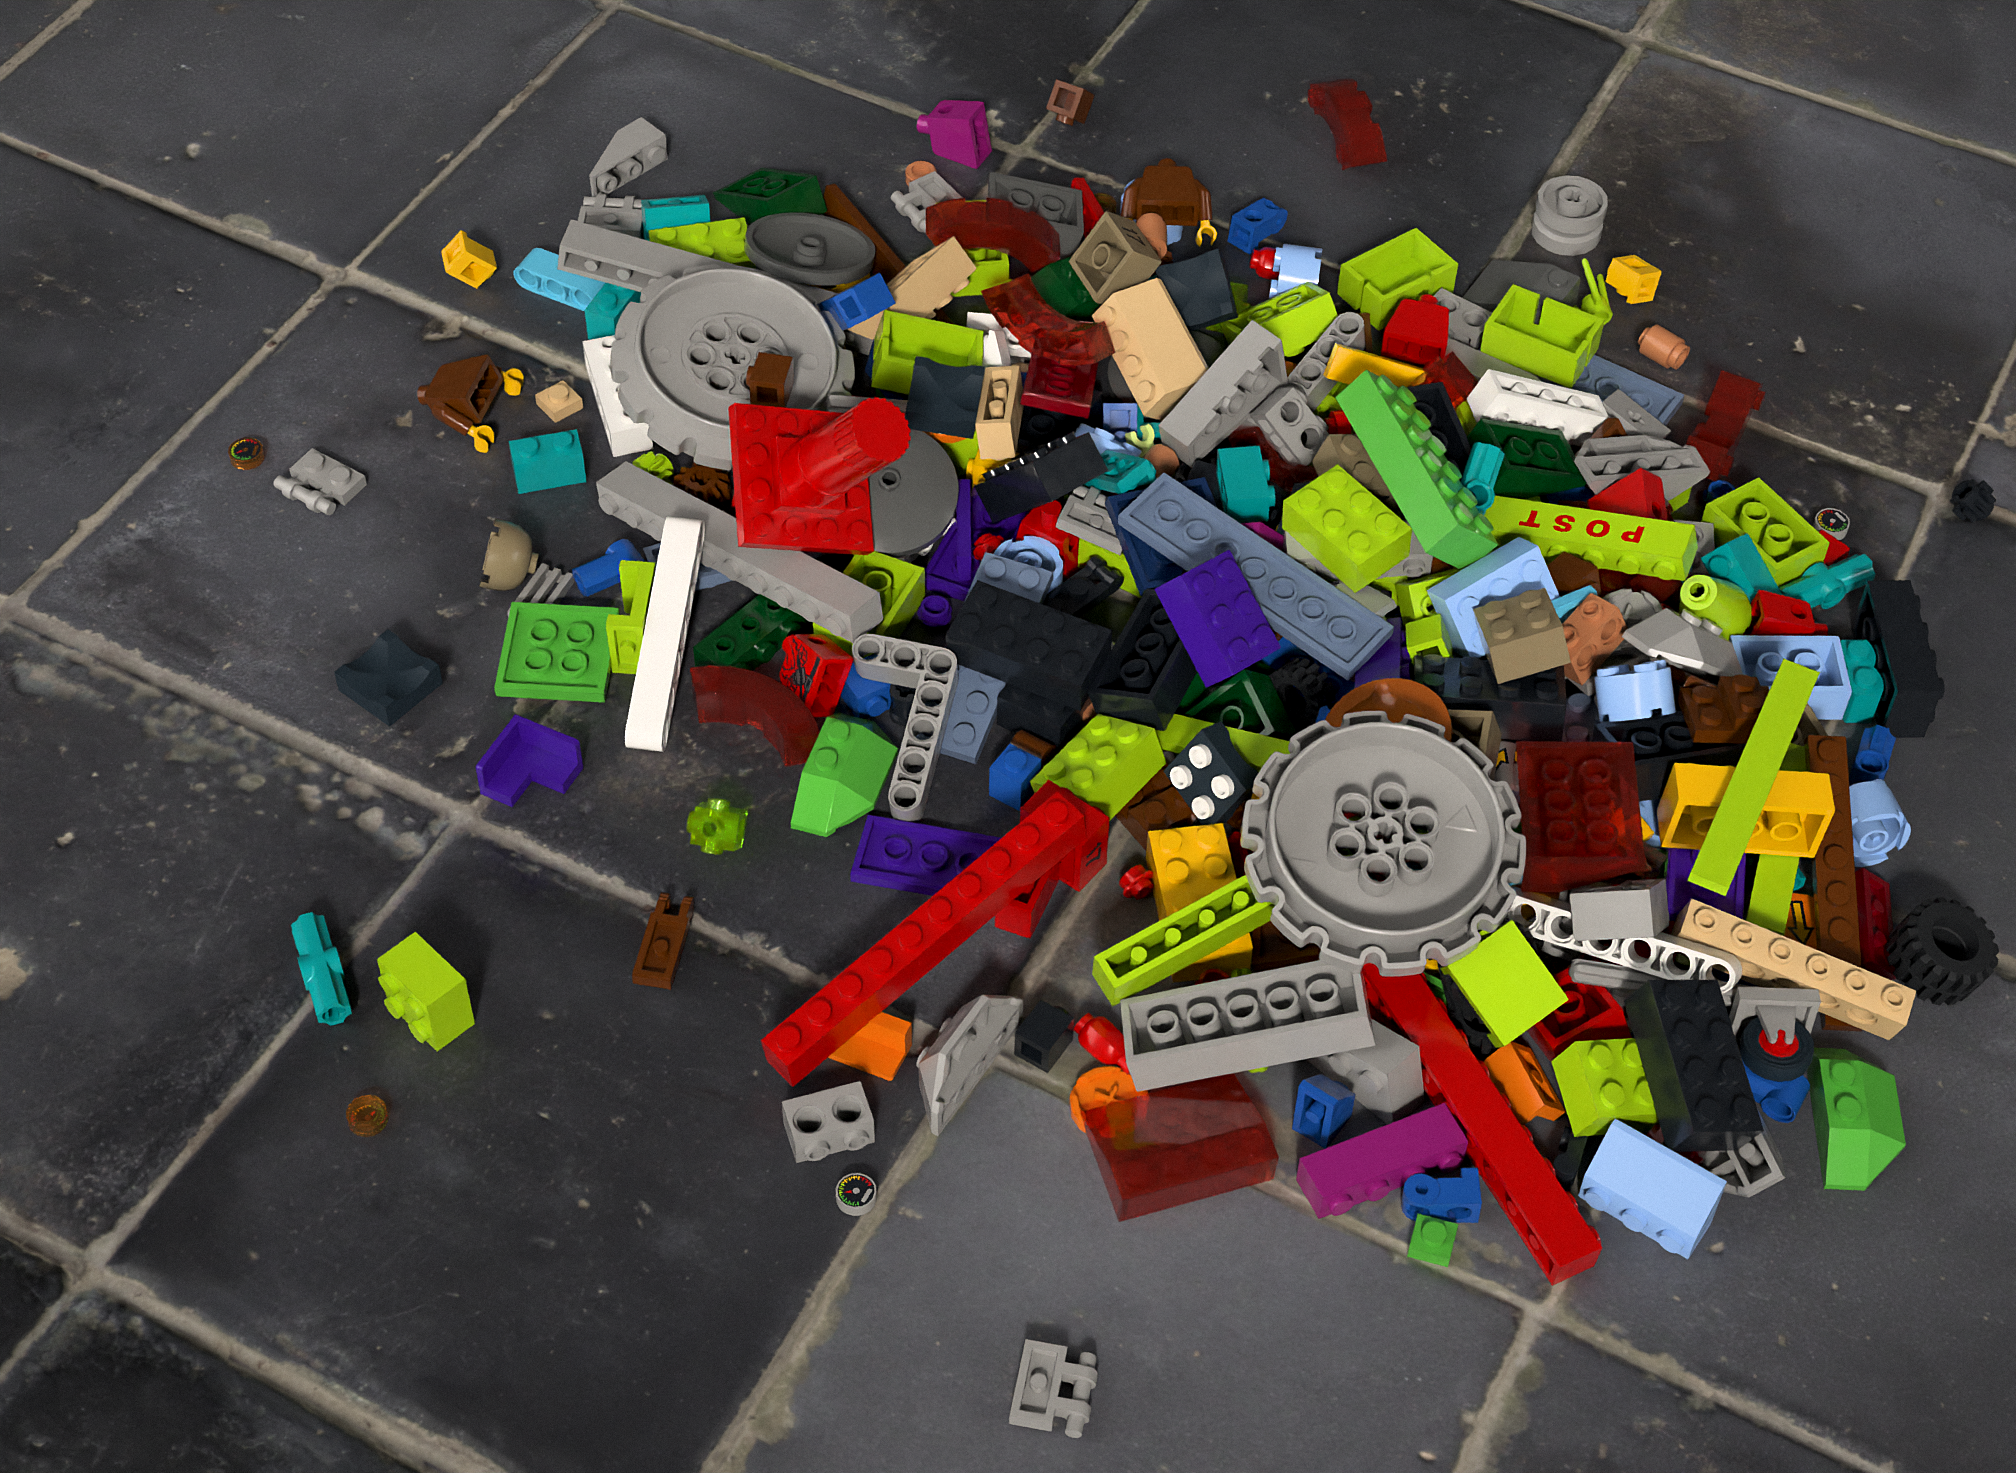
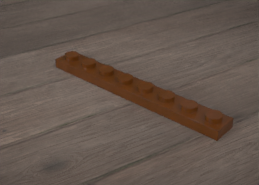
[1804,735,1862,1032]

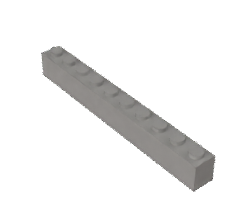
[557,219,873,355]
[596,461,883,643]

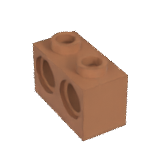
[1562,593,1628,685]

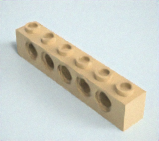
[1671,899,1916,1040]

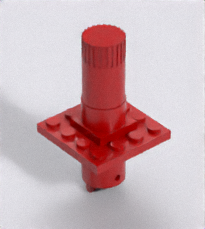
[728,397,911,555]

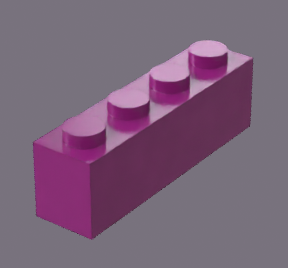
[1296,1103,1468,1219]

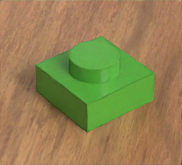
[1407,1214,1458,1267]

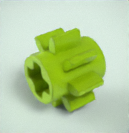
[632,451,674,485]

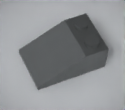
[988,172,1084,259]
[1462,260,1581,325]

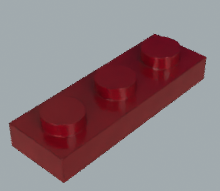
[1855,868,1896,980]

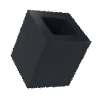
[1014,1000,1074,1073]

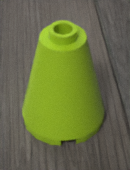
[1679,575,1752,640]

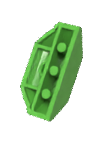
[791,713,898,837]
[1807,1048,1906,1191]

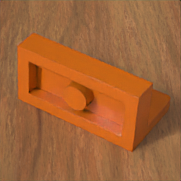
[828,1012,912,1081]
[1483,1041,1566,1125]

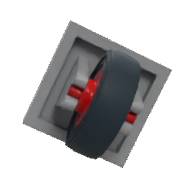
[1729,986,1821,1082]

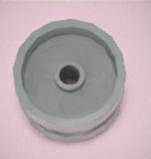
[1532,175,1608,256]

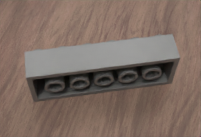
[1120,960,1375,1092]

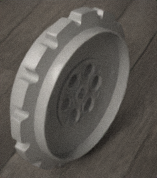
[610,265,855,470]
[1240,711,1526,977]

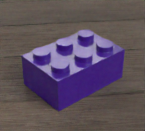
[1154,549,1281,688]

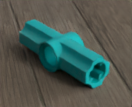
[1461,442,1505,515]
[1779,554,1876,609]
[291,912,352,1026]

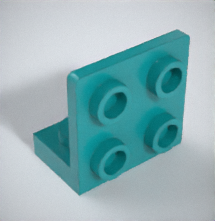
[1083,450,1156,494]

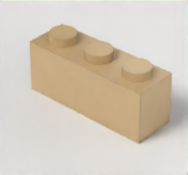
[975,366,1024,461]

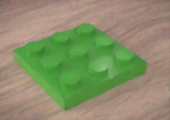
[494,602,620,703]

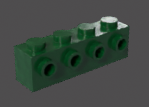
[693,594,813,693]

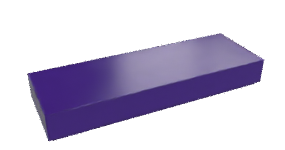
[956,479,971,580]

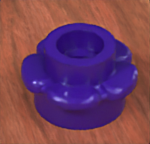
[917,595,952,628]

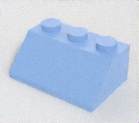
[1578,1118,1727,1259]

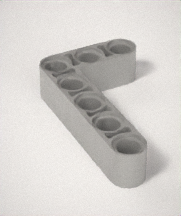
[1233,312,1365,450]
[852,634,959,823]

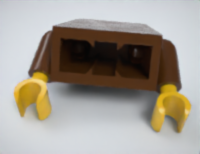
[1121,158,1217,247]
[417,354,524,453]

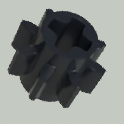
[1950,479,1996,523]

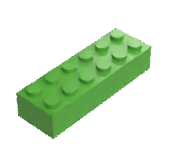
[1335,370,1498,570]

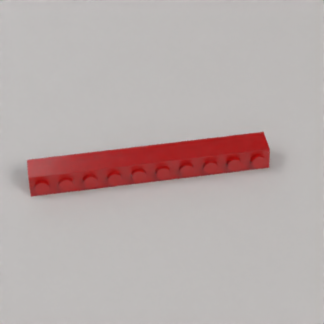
[761,791,1086,1087]
[1362,963,1603,1286]

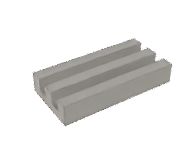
[507,563,574,618]

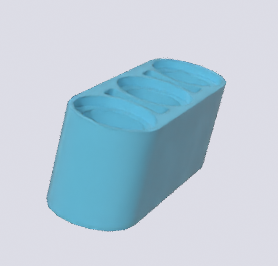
[513,248,605,311]

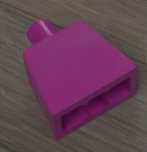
[917,100,992,169]

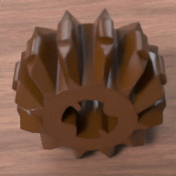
[672,462,731,511]

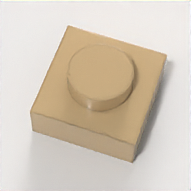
[535,380,583,423]

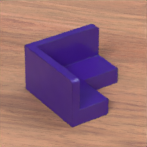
[476,714,583,807]

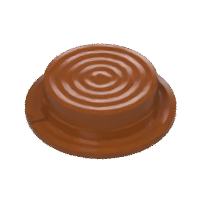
[1325,678,1453,742]

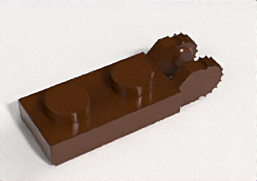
[632,892,695,990]

